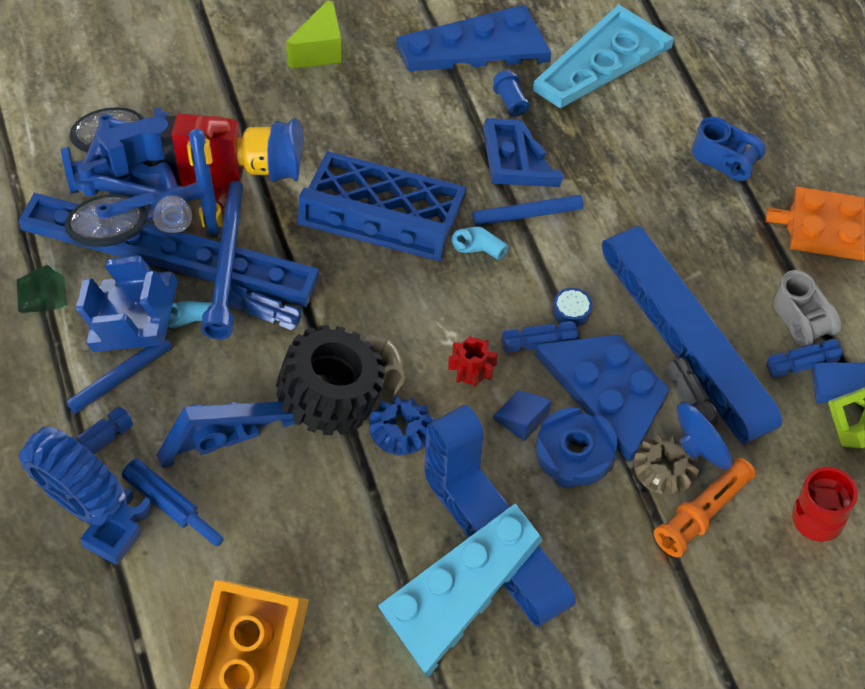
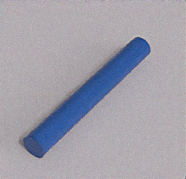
[472,195,583,226]
[66,337,172,414]

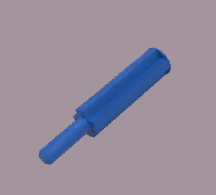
[122,458,224,546]

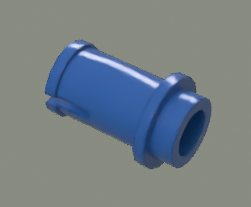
[493,70,530,117]

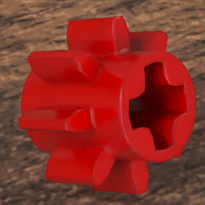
[448,336,498,387]

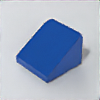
[493,390,551,441]

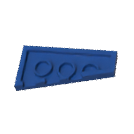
[396,5,551,71]

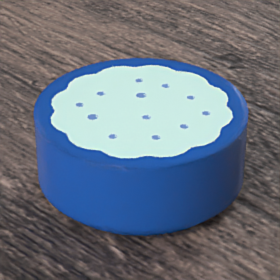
[553,288,592,327]

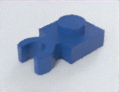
[80,488,152,566]

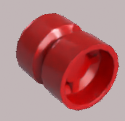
[792,467,858,542]

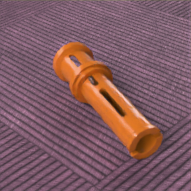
[654,457,756,558]

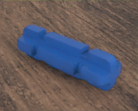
[228,285,301,330]
[501,321,578,353]
[766,339,842,378]
[76,407,133,454]

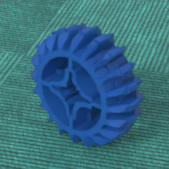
[18,426,126,526]

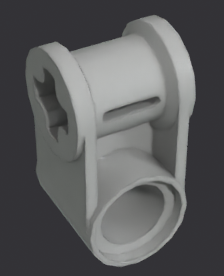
[773,270,841,347]

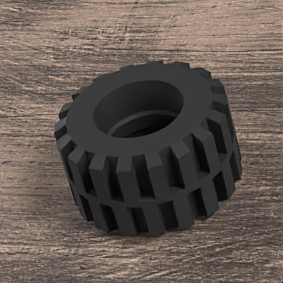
[276,325,385,436]

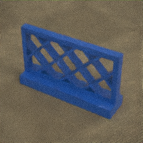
[298,151,467,262]

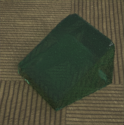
[17,265,67,313]

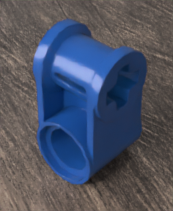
[692,117,766,181]

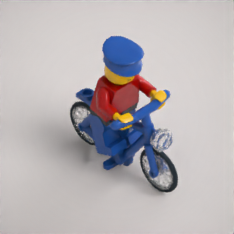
[61,107,304,247]

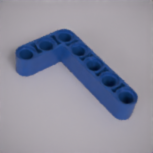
[424,404,576,627]

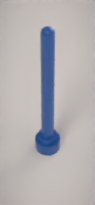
[200,180,243,339]

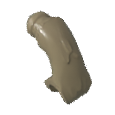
[364,334,405,397]

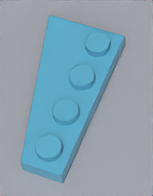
[533,4,674,108]
[378,503,543,677]

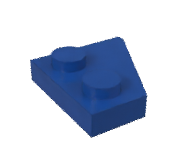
[483,118,563,187]

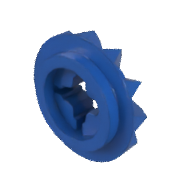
[369,395,433,455]

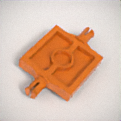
[765,186,865,261]

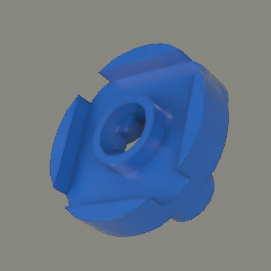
[535,408,617,488]

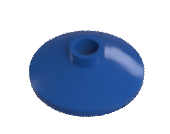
[677,401,733,470]

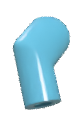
[452,227,509,261]
[168,301,212,329]

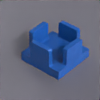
[76,255,178,352]

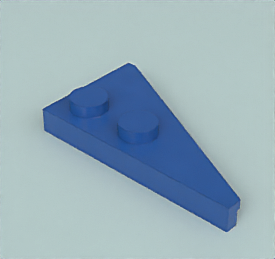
[156,401,296,468]

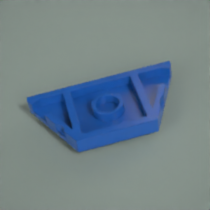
[535,335,669,462]

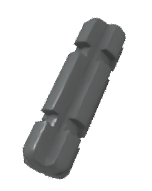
[667,358,719,426]

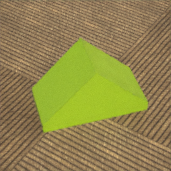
[286,0,342,69]

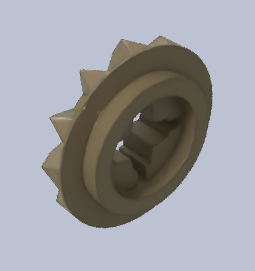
[634,434,699,495]

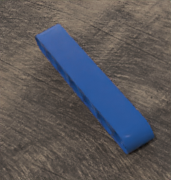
[602,226,782,444]

